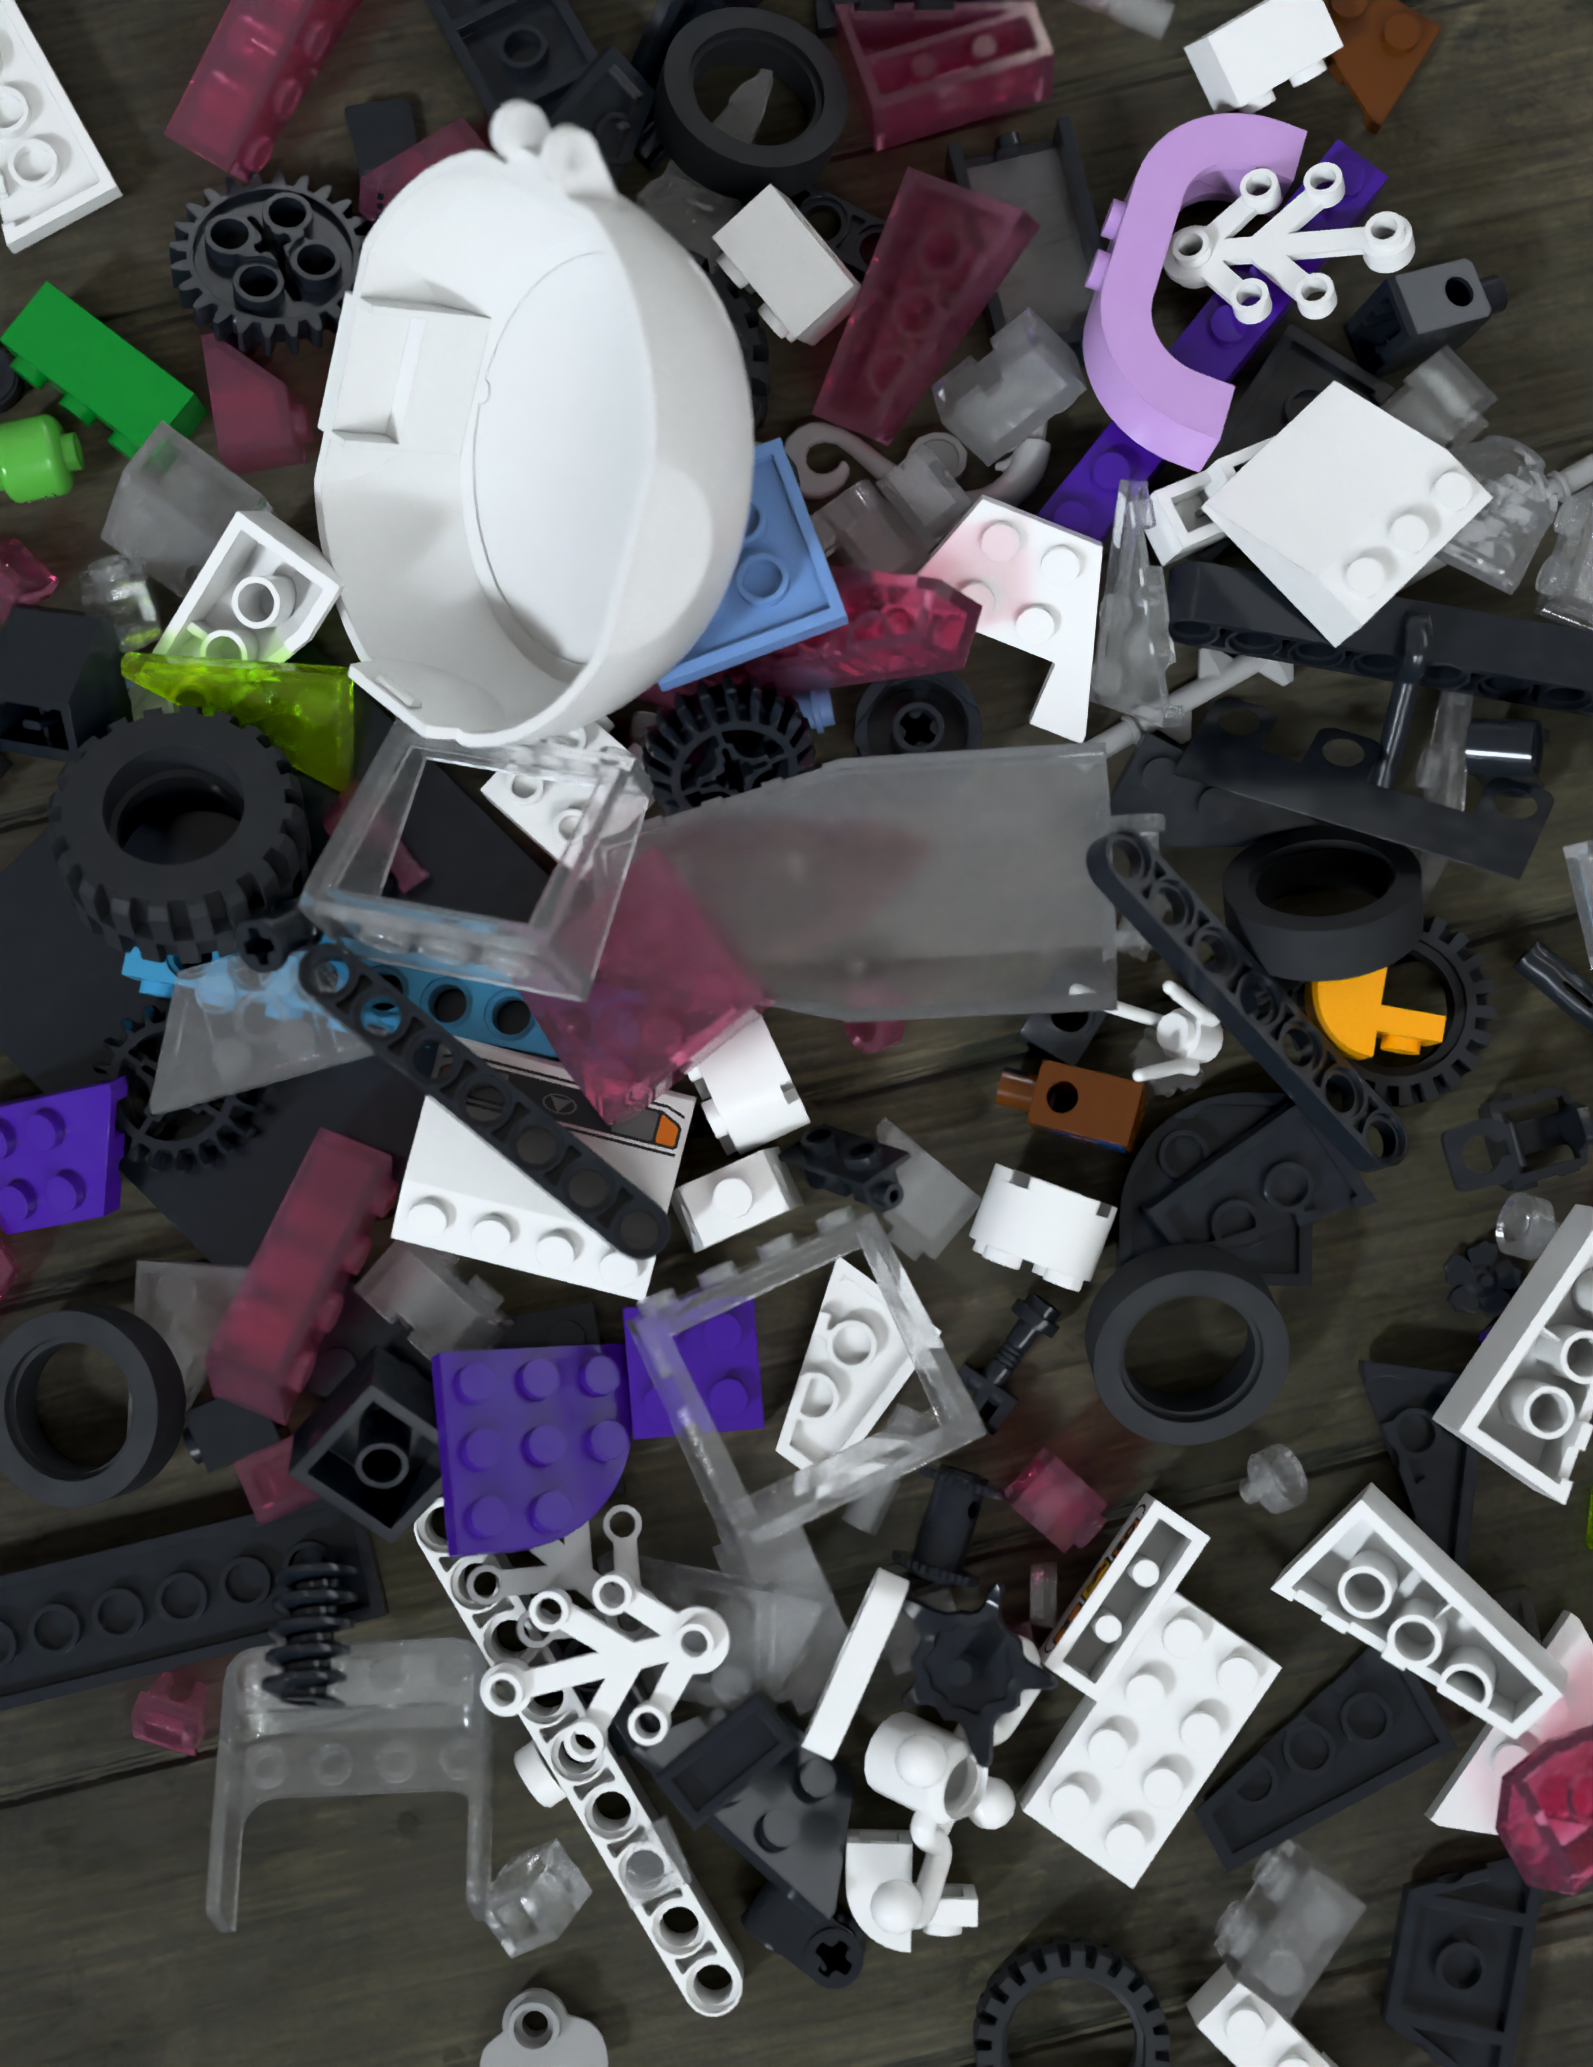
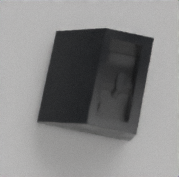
[0,603,134,763]

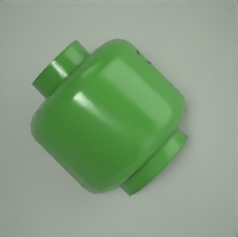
[0,414,85,503]

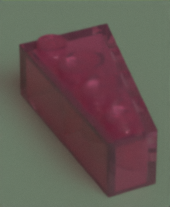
[163,0,364,183]
[704,566,983,695]

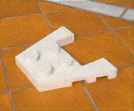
[853,494,1103,744]

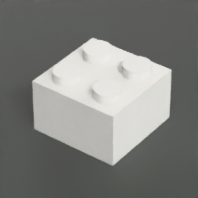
[712,184,869,346]

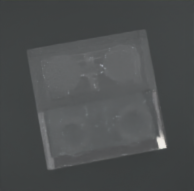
[100,420,278,600]

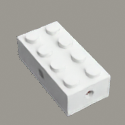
[1017,1590,1282,1889]

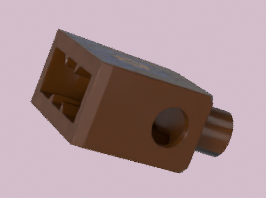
[996,1060,1149,1157]

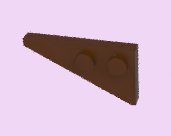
[1323,0,1442,135]

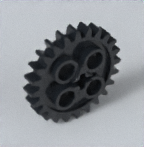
[169,170,367,356]

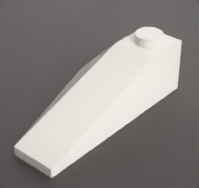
[128,511,345,721]

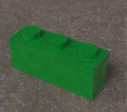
[0,281,208,470]

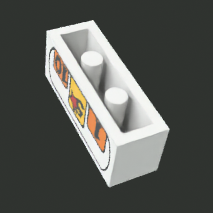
[1038,1493,1210,1703]

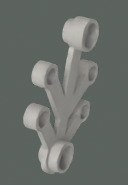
[466,1504,659,1648]

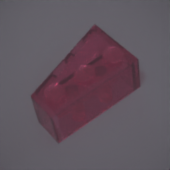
[835,1,1055,152]

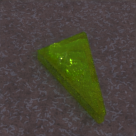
[121,652,354,793]

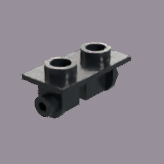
[778,1124,911,1212]

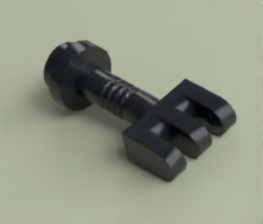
[940,1291,1062,1436]

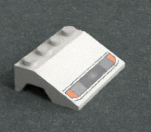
[391,1035,697,1302]

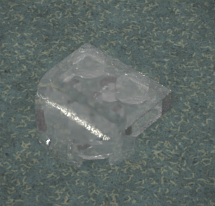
[1433,435,1558,595]

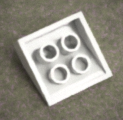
[1201,380,1493,648]

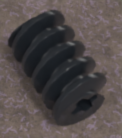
[261,1562,361,1709]

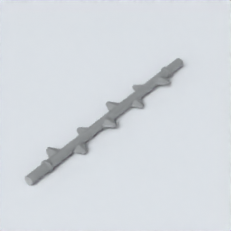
[1069,453,1593,773]

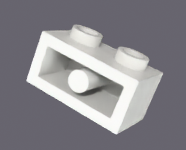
[1183,0,1344,114]

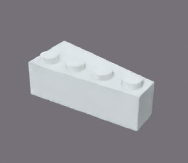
[1432,1204,1593,1505]
[1271,1482,1568,1739]

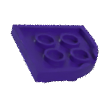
[431,1343,632,1558]

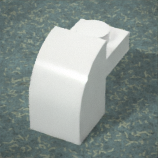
[845,1829,978,1953]

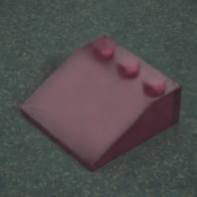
[506,845,779,1125]

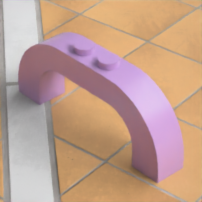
[1083,113,1308,473]

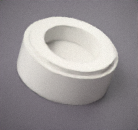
[514,1740,567,1808]

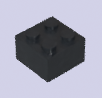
[287,1345,443,1545]

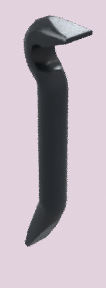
[1370,611,1433,790]

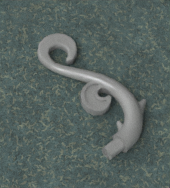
[783,409,1051,521]

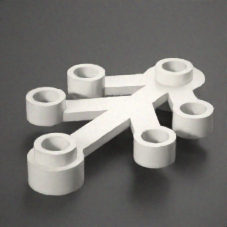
[1163,162,1415,324]
[480,1570,730,1762]

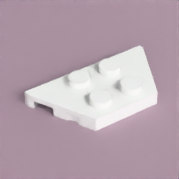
[1424,1610,1593,1847]

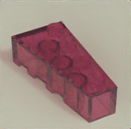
[812,167,1041,446]
[205,1127,399,1426]

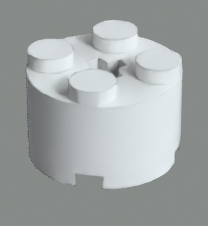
[676,1005,811,1156]
[969,1163,1118,1292]

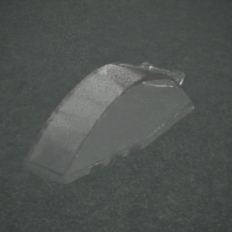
[584,742,1166,1023]

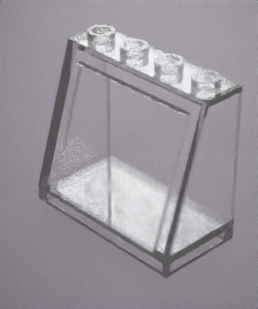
[297,718,654,1003]
[626,1206,987,1552]

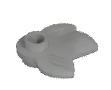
[480,1988,609,2067]

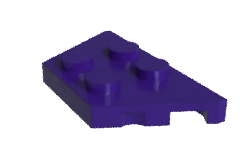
[0,1076,128,1235]

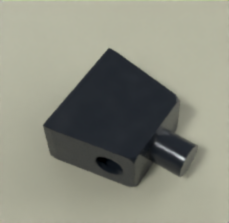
[1343,258,1508,378]

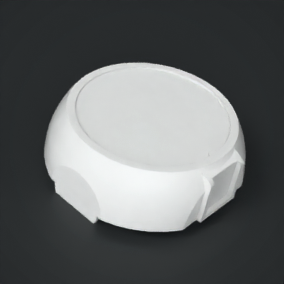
[314,100,754,748]

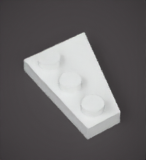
[775,1255,942,1489]

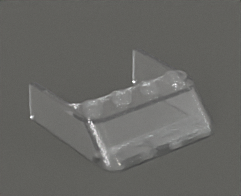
[205,1637,494,1932]

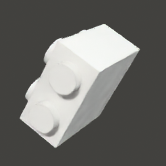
[480,716,655,883]

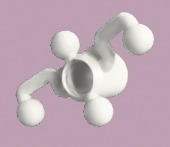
[864,1635,1043,1935]

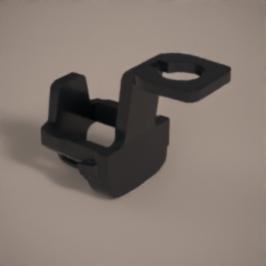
[1440,1086,1593,1192]

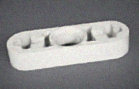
[800,1568,910,1760]

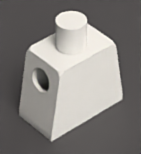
[670,1146,804,1254]

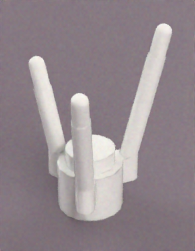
[1070,980,1223,1082]

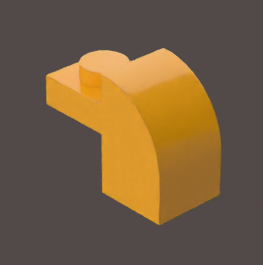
[1304,967,1446,1061]

